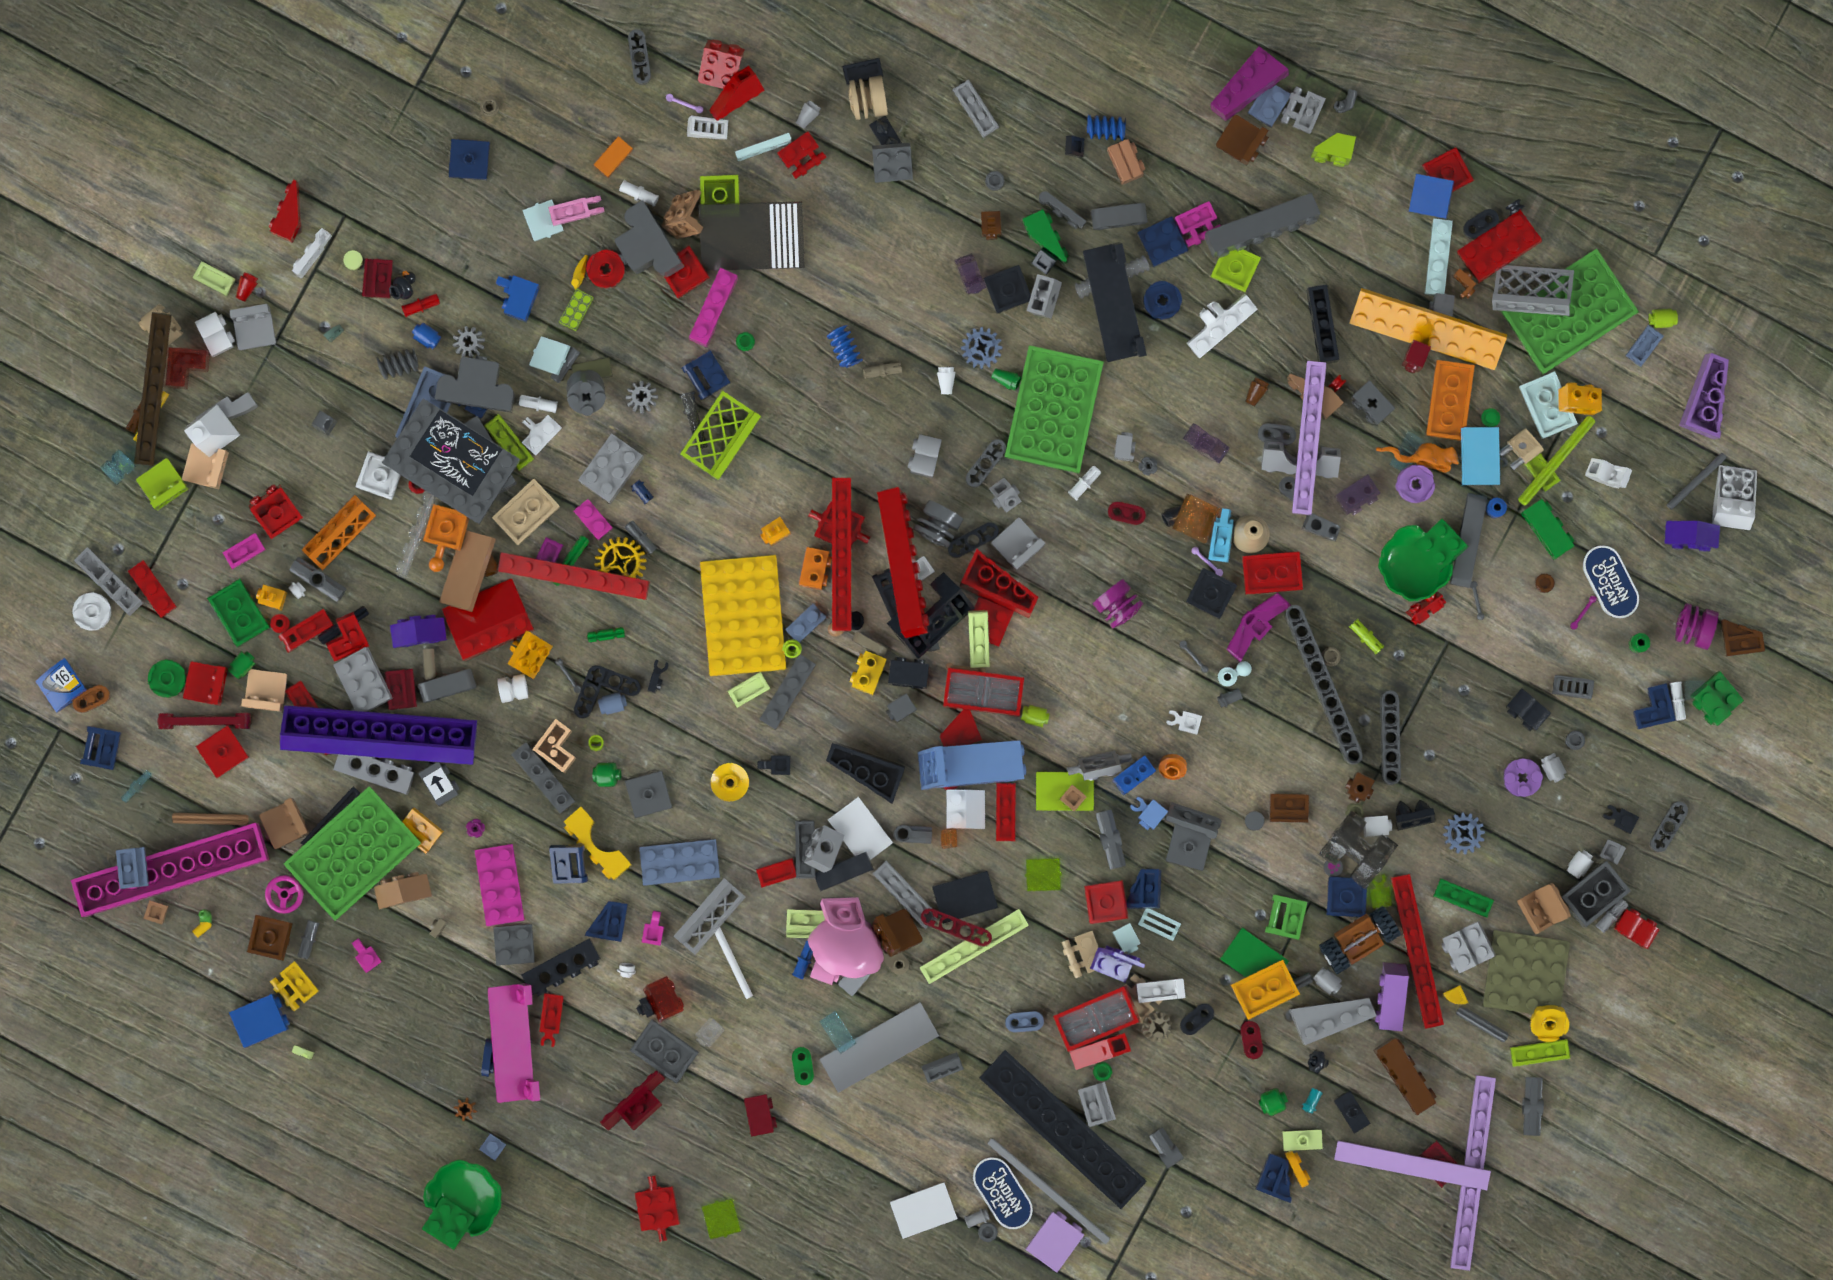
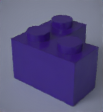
[1664,521,1720,552]
[390,615,447,648]

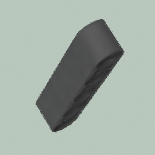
[1450,493,1487,588]
[1380,690,1401,785]

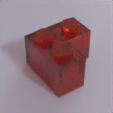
[165,347,210,390]

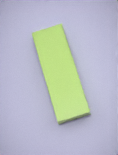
[968,610,990,668]

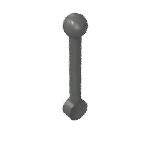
[1470,581,1484,620]
[1179,641,1209,673]
[555,658,581,693]

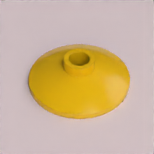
[711,763,749,802]

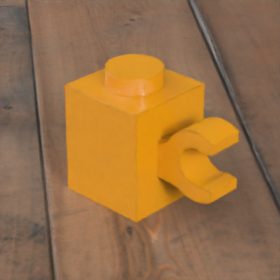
[760,517,791,546]
[256,585,287,611]

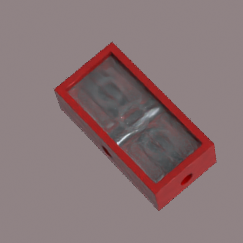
[943,668,1024,717]
[1053,986,1141,1052]

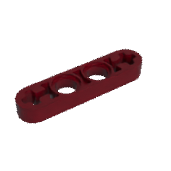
[921,908,992,947]

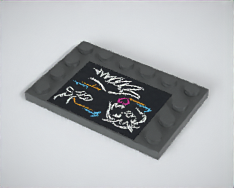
[382,398,520,525]

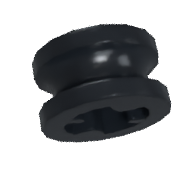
[1506,199,1525,216]

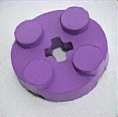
[1395,465,1435,503]
[1503,758,1543,797]

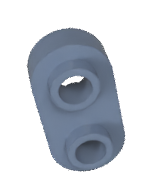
[1005,1011,1044,1032]

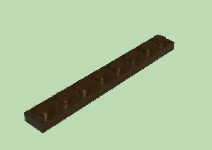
[134,312,172,466]

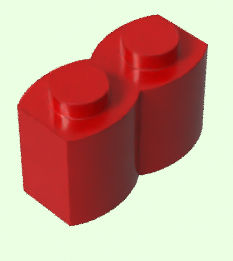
[1613,908,1660,949]

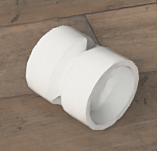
[497,674,529,703]

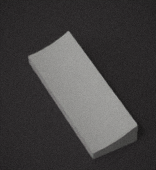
[820,1002,939,1093]

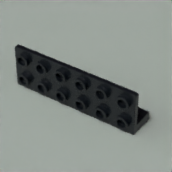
[1083,242,1147,362]

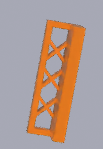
[302,495,376,570]

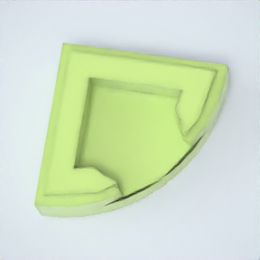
[292,1045,314,1059]

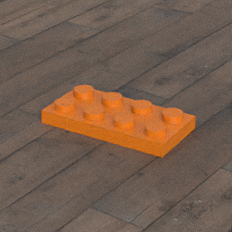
[1426,360,1475,441]

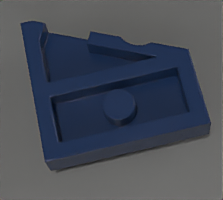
[1126,869,1161,909]
[585,901,628,942]

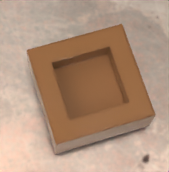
[1060,785,1086,811]
[143,900,169,925]

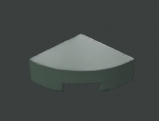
[324,325,344,342]

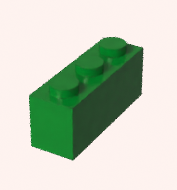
[1521,499,1575,560]

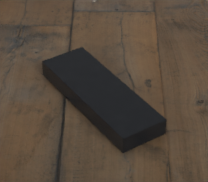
[815,852,874,892]

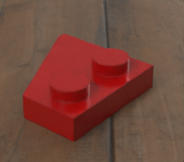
[939,710,982,747]

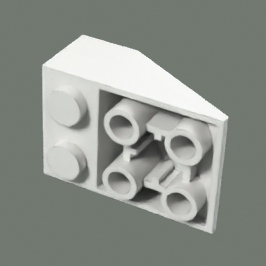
[1712,465,1757,530]

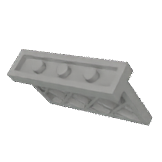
[1492,265,1574,316]

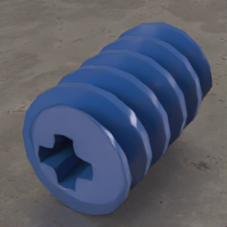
[1087,115,1126,141]
[827,325,863,368]

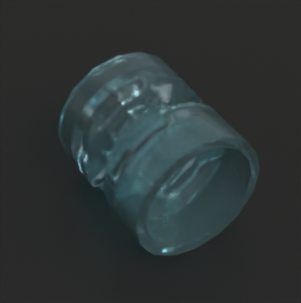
[100,449,137,485]

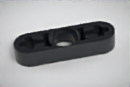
[948,522,999,558]

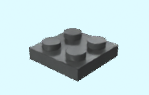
[872,143,913,183]
[493,924,535,966]

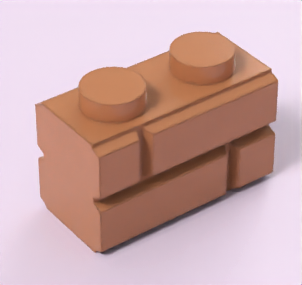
[1107,139,1145,185]

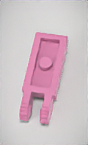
[548,196,605,227]

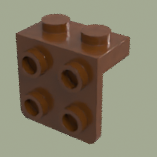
[1216,115,1269,166]
[872,909,923,957]

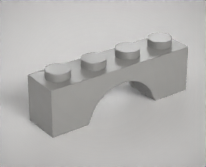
[1261,441,1341,478]

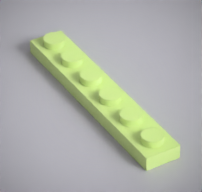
[920,909,1029,984]

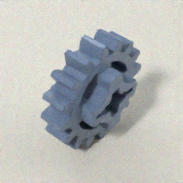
[961,327,1002,369]
[1443,813,1485,854]

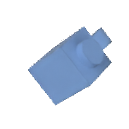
[1130,797,1168,830]

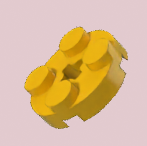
[1530,1005,1569,1042]

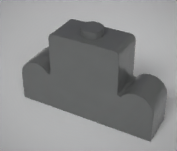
[615,200,685,277]
[435,356,515,413]

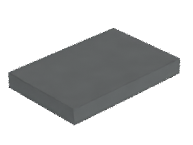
[629,1019,699,1084]

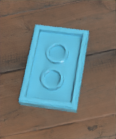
[1461,427,1500,485]

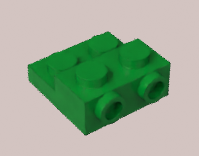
[1690,671,1744,726]

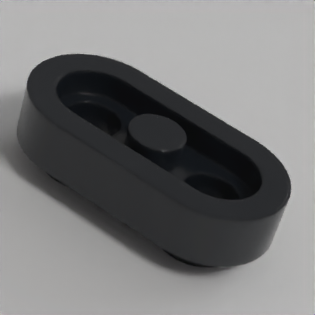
[1463,209,1499,239]
[1180,1004,1214,1035]

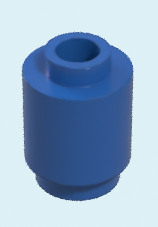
[412,323,441,349]
[1485,498,1507,519]

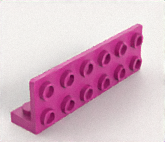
[488,983,540,1103]

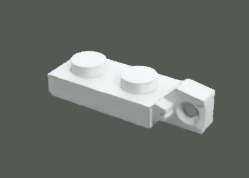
[292,228,332,278]

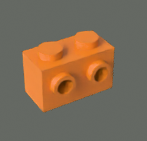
[799,547,832,591]

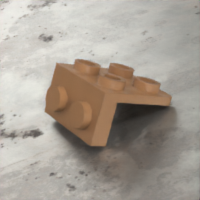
[1517,883,1571,935]

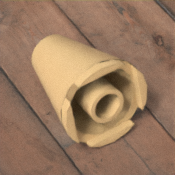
[1232,515,1270,553]

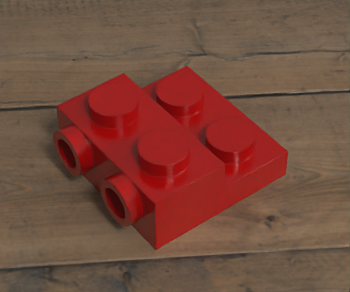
[248,484,303,539]

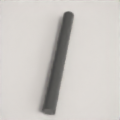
[1666,453,1727,510]

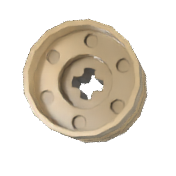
[848,75,888,120]

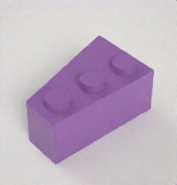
[1375,962,1409,1031]

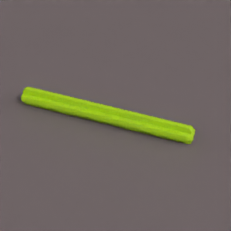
[1518,415,1595,505]

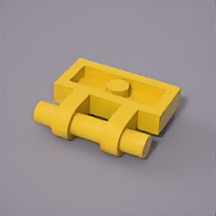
[270,961,319,1012]

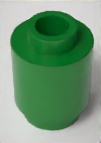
[1628,633,1650,654]
[227,651,256,680]

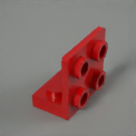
[183,661,228,706]

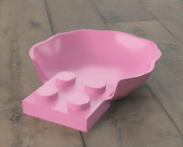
[808,897,884,978]

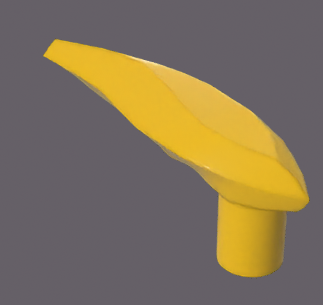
[571,255,589,290]

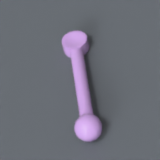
[666,94,703,113]
[1191,547,1223,576]

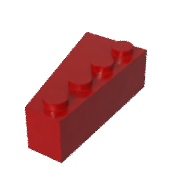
[960,548,1039,618]

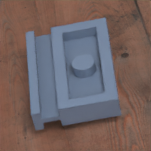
[1248,85,1290,128]
[116,847,149,889]

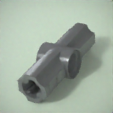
[289,557,347,602]
[1096,810,1126,870]
[1522,1077,1544,1136]

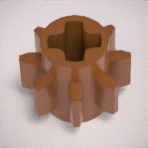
[453,1097,478,1122]

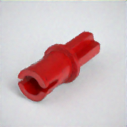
[401,294,440,317]

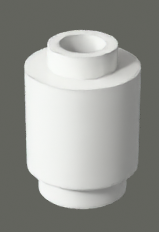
[1566,850,1594,879]

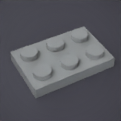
[333,647,393,712]

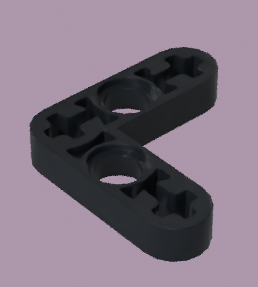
[574,665,641,719]

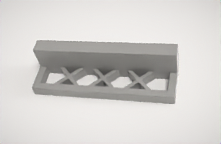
[673,878,745,955]

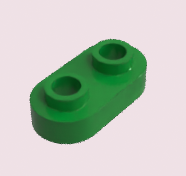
[792,1047,814,1086]

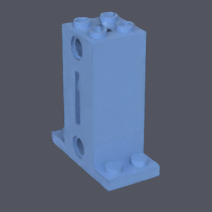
[918,740,1026,790]

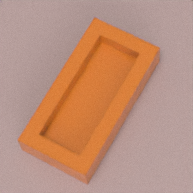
[594,136,633,178]

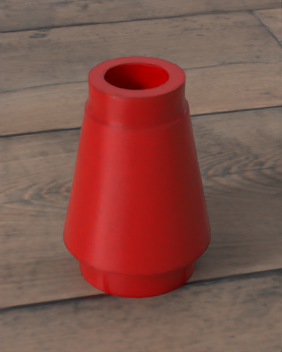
[235,272,258,302]

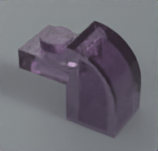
[954,253,986,295]
[1183,423,1230,464]

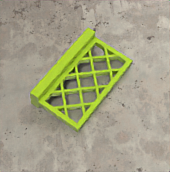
[680,391,761,480]

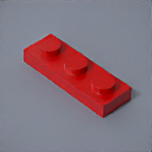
[128,560,177,618]

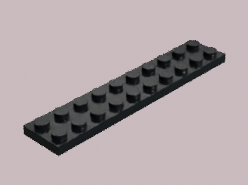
[979,1050,1147,1209]

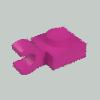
[642,911,664,946]
[352,938,382,973]

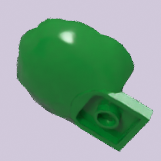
[1378,518,1469,602]
[422,1160,502,1250]

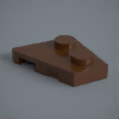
[1721,619,1765,657]

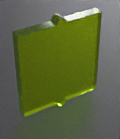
[1025,858,1062,891]
[702,1198,741,1240]

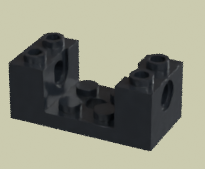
[887,572,975,659]

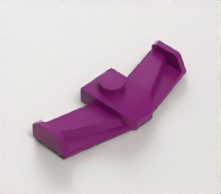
[1227,592,1291,662]

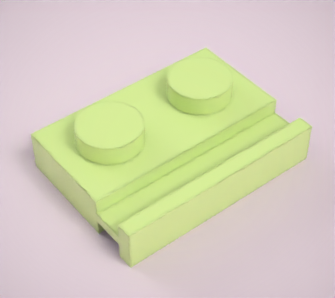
[786,909,825,938]

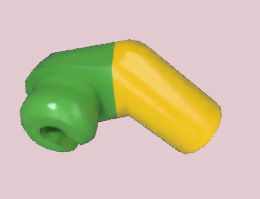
[192,909,212,938]

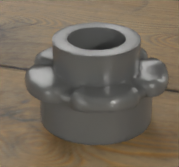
[1139,457,1157,476]

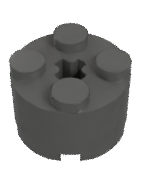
[566,370,606,416]

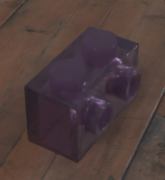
[1335,474,1381,516]

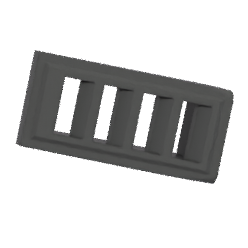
[1552,675,1594,700]

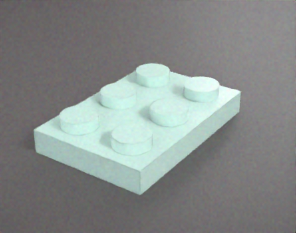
[1519,372,1578,439]

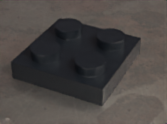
[983,265,1031,314]
[1186,568,1237,620]

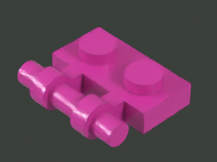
[1174,201,1221,247]

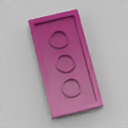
[475,844,525,926]

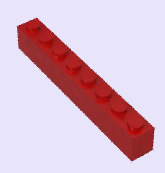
[877,487,929,638]

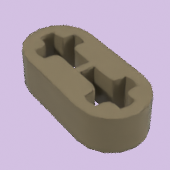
[852,632,888,657]

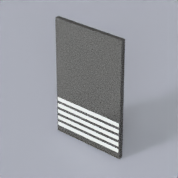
[699,201,805,271]

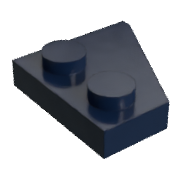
[1255,1153,1292,1203]

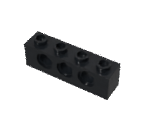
[1306,284,1340,364]
[521,938,601,996]

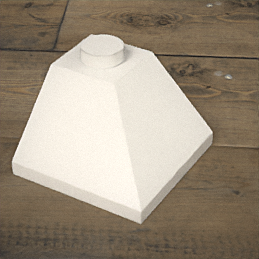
[184,405,240,457]

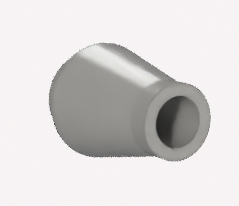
[795,100,821,129]

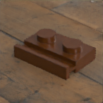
[1270,794,1309,823]

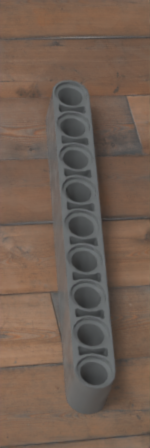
[1285,605,1363,765]

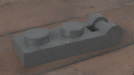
[1039,191,1086,230]
[1166,802,1222,839]

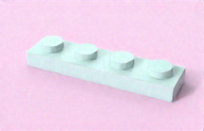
[1425,219,1453,296]

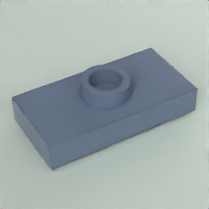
[1625,325,1664,367]

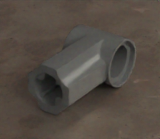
[893,825,932,844]
[1149,1127,1184,1169]

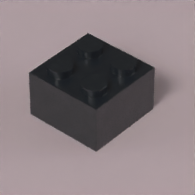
[888,657,929,689]

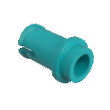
[1302,1088,1323,1114]

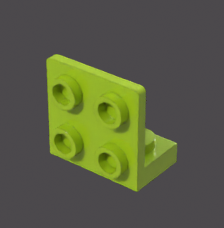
[136,458,189,511]

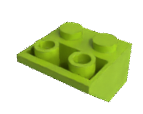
[1311,133,1356,167]

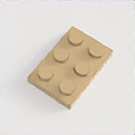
[492,479,560,546]

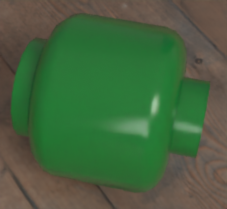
[592,762,622,787]
[1258,1088,1289,1116]

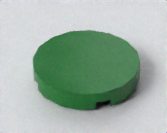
[147,659,187,698]

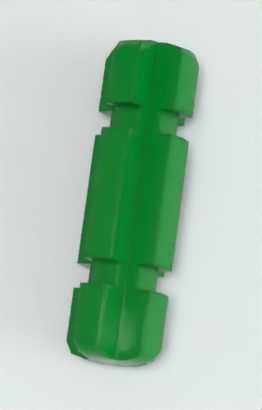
[587,627,625,643]

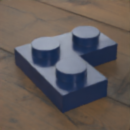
[1633,683,1676,730]

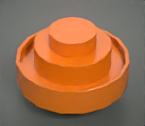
[1159,754,1187,780]

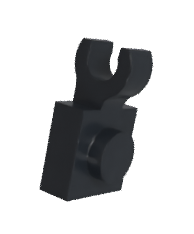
[647,659,669,694]
[757,756,791,775]
[636,997,655,1018]

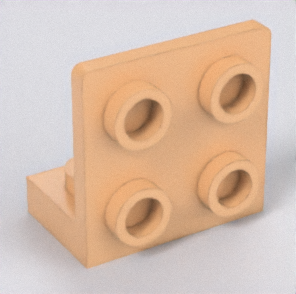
[182,443,229,490]
[241,669,287,712]

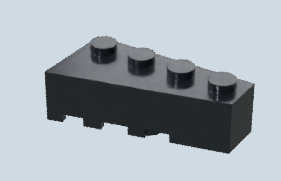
[826,741,906,804]

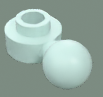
[1218,661,1252,686]

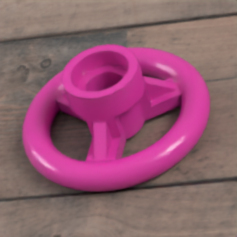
[265,875,304,914]

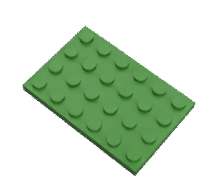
[1500,249,1639,375]
[1005,345,1104,474]
[284,786,421,921]

